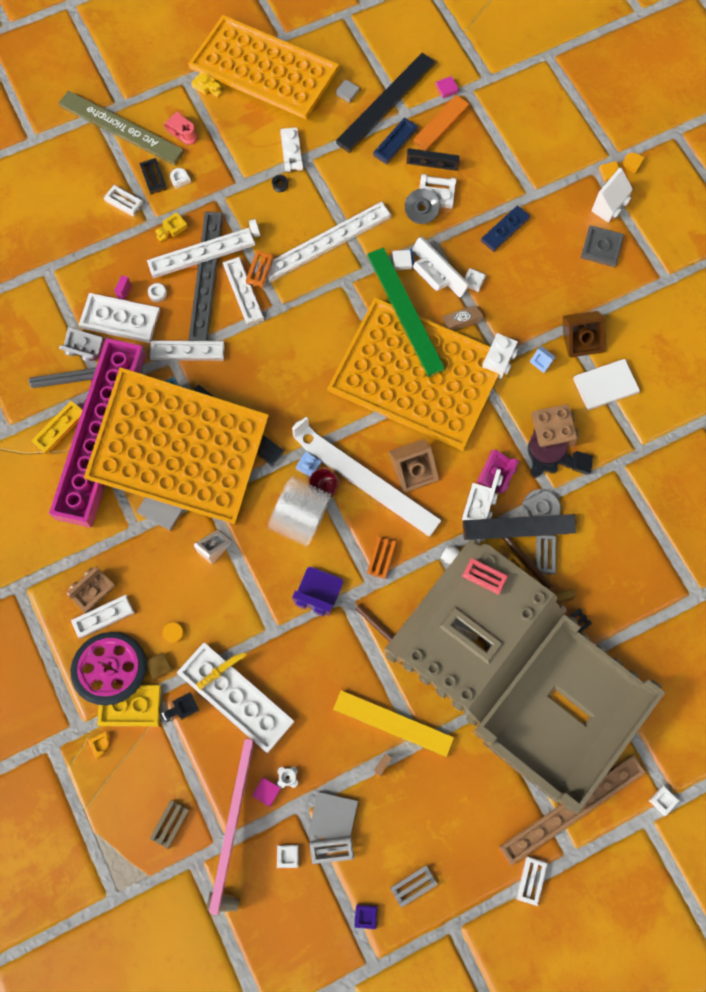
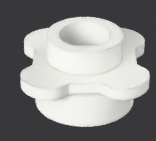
[277,767,298,788]

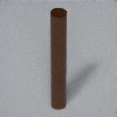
[355,604,394,642]

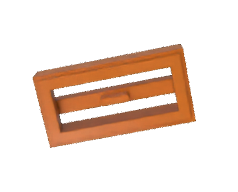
[246,250,274,289]
[367,536,396,579]

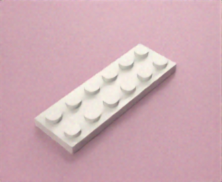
[177,643,294,753]

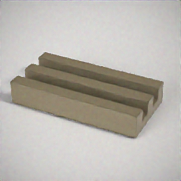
[150,800,190,849]

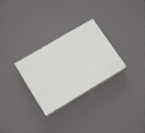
[573,359,640,411]

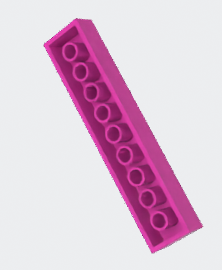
[49,338,146,528]

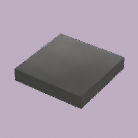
[581,225,624,267]

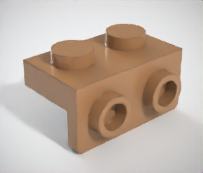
[66,566,116,613]

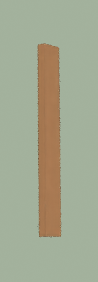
[499,755,646,866]

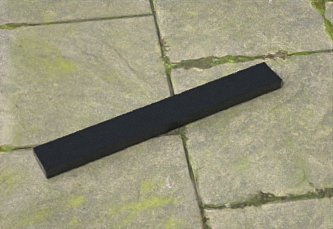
[336,52,435,153]

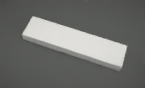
[223,257,264,326]
[150,341,225,361]

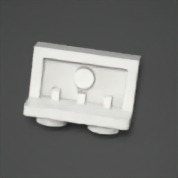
[482,333,518,379]

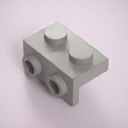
[59,327,105,361]

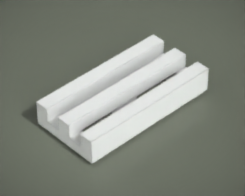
[104,185,144,217]
[516,857,548,906]

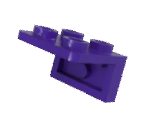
[292,567,343,616]

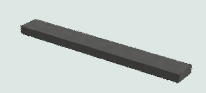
[189,212,223,341]

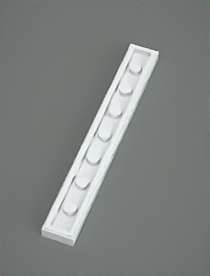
[262,202,391,283]
[306,435,441,537]

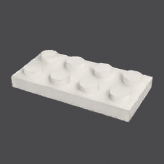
[79,293,160,343]

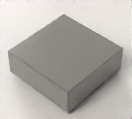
[336,79,359,103]

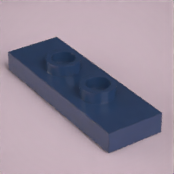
[373,117,418,165]
[481,205,530,252]

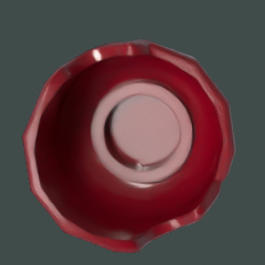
[309,468,340,498]

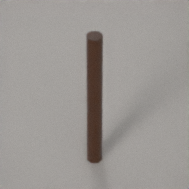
[502,537,553,590]

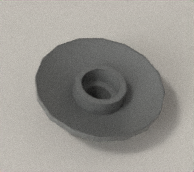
[405,189,440,224]

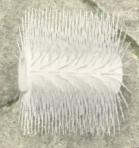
[268,477,331,546]

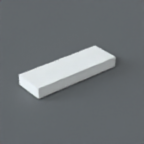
[71,595,135,639]

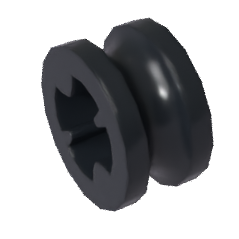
[272,175,288,192]

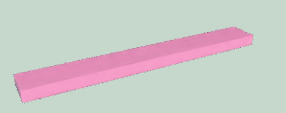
[209,739,254,916]

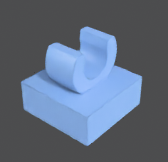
[530,346,556,373]
[296,452,322,477]

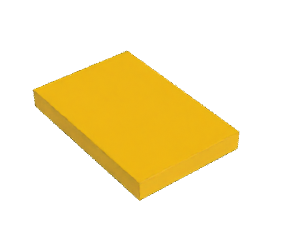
[97,685,162,727]

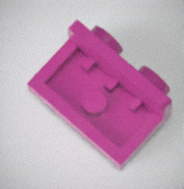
[476,449,519,494]

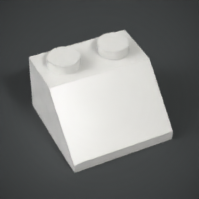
[592,168,633,223]

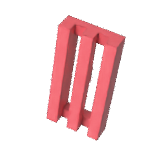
[462,558,508,595]

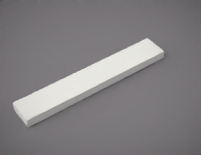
[147,228,255,278]

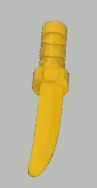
[196,653,247,691]

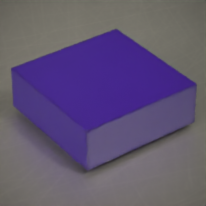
[354,904,377,930]

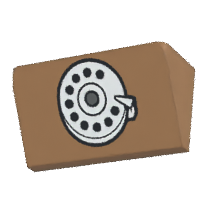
[442,305,483,331]

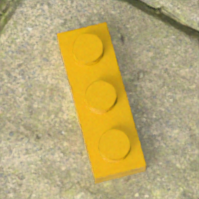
[31,401,82,455]

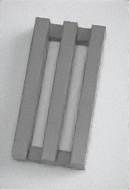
[535,535,556,575]
[309,836,354,864]
[390,865,437,908]

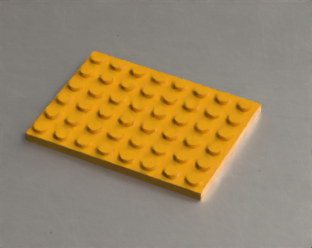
[327,297,499,451]
[84,367,268,524]

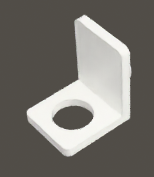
[292,417,317,450]

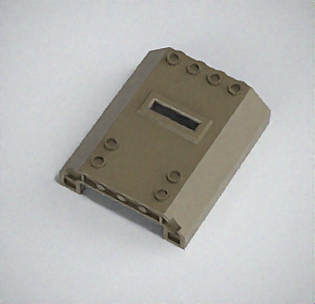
[384,540,567,726]
[473,615,665,814]

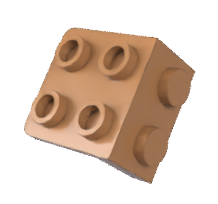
[532,404,579,448]

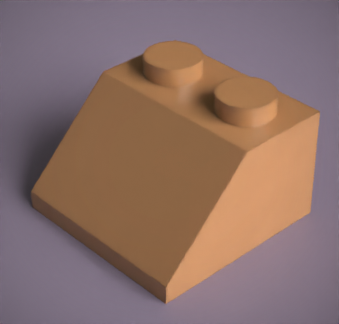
[389,439,439,493]

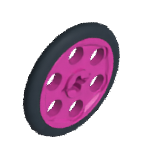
[70,632,147,706]

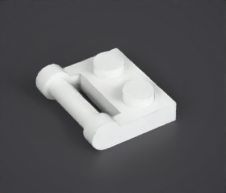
[420,174,456,209]

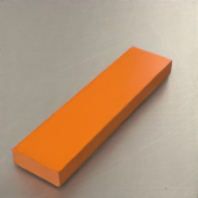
[413,95,469,151]

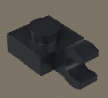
[162,692,200,722]

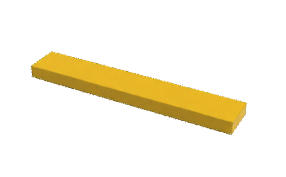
[333,690,454,757]

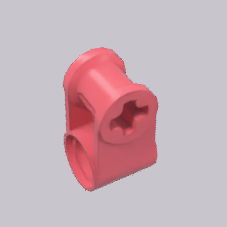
[164,112,197,145]

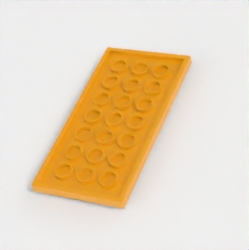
[188,15,339,119]

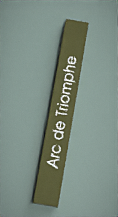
[59,91,184,166]

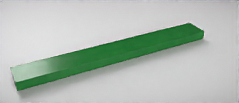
[367,247,445,378]

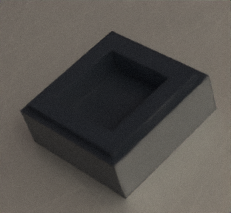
[572,451,593,475]

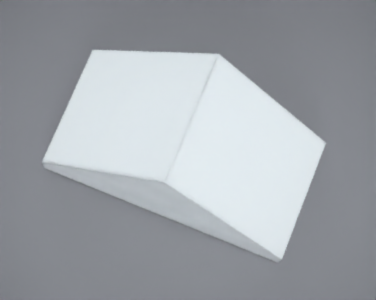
[194,530,232,564]

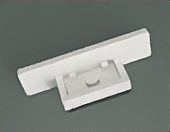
[412,237,469,297]
[462,469,503,545]

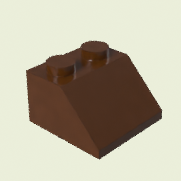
[563,311,605,357]

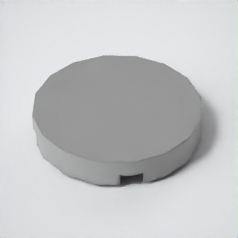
[522,489,561,517]

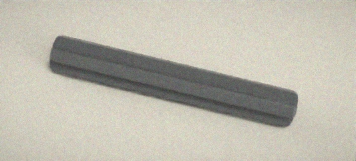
[29,367,97,388]

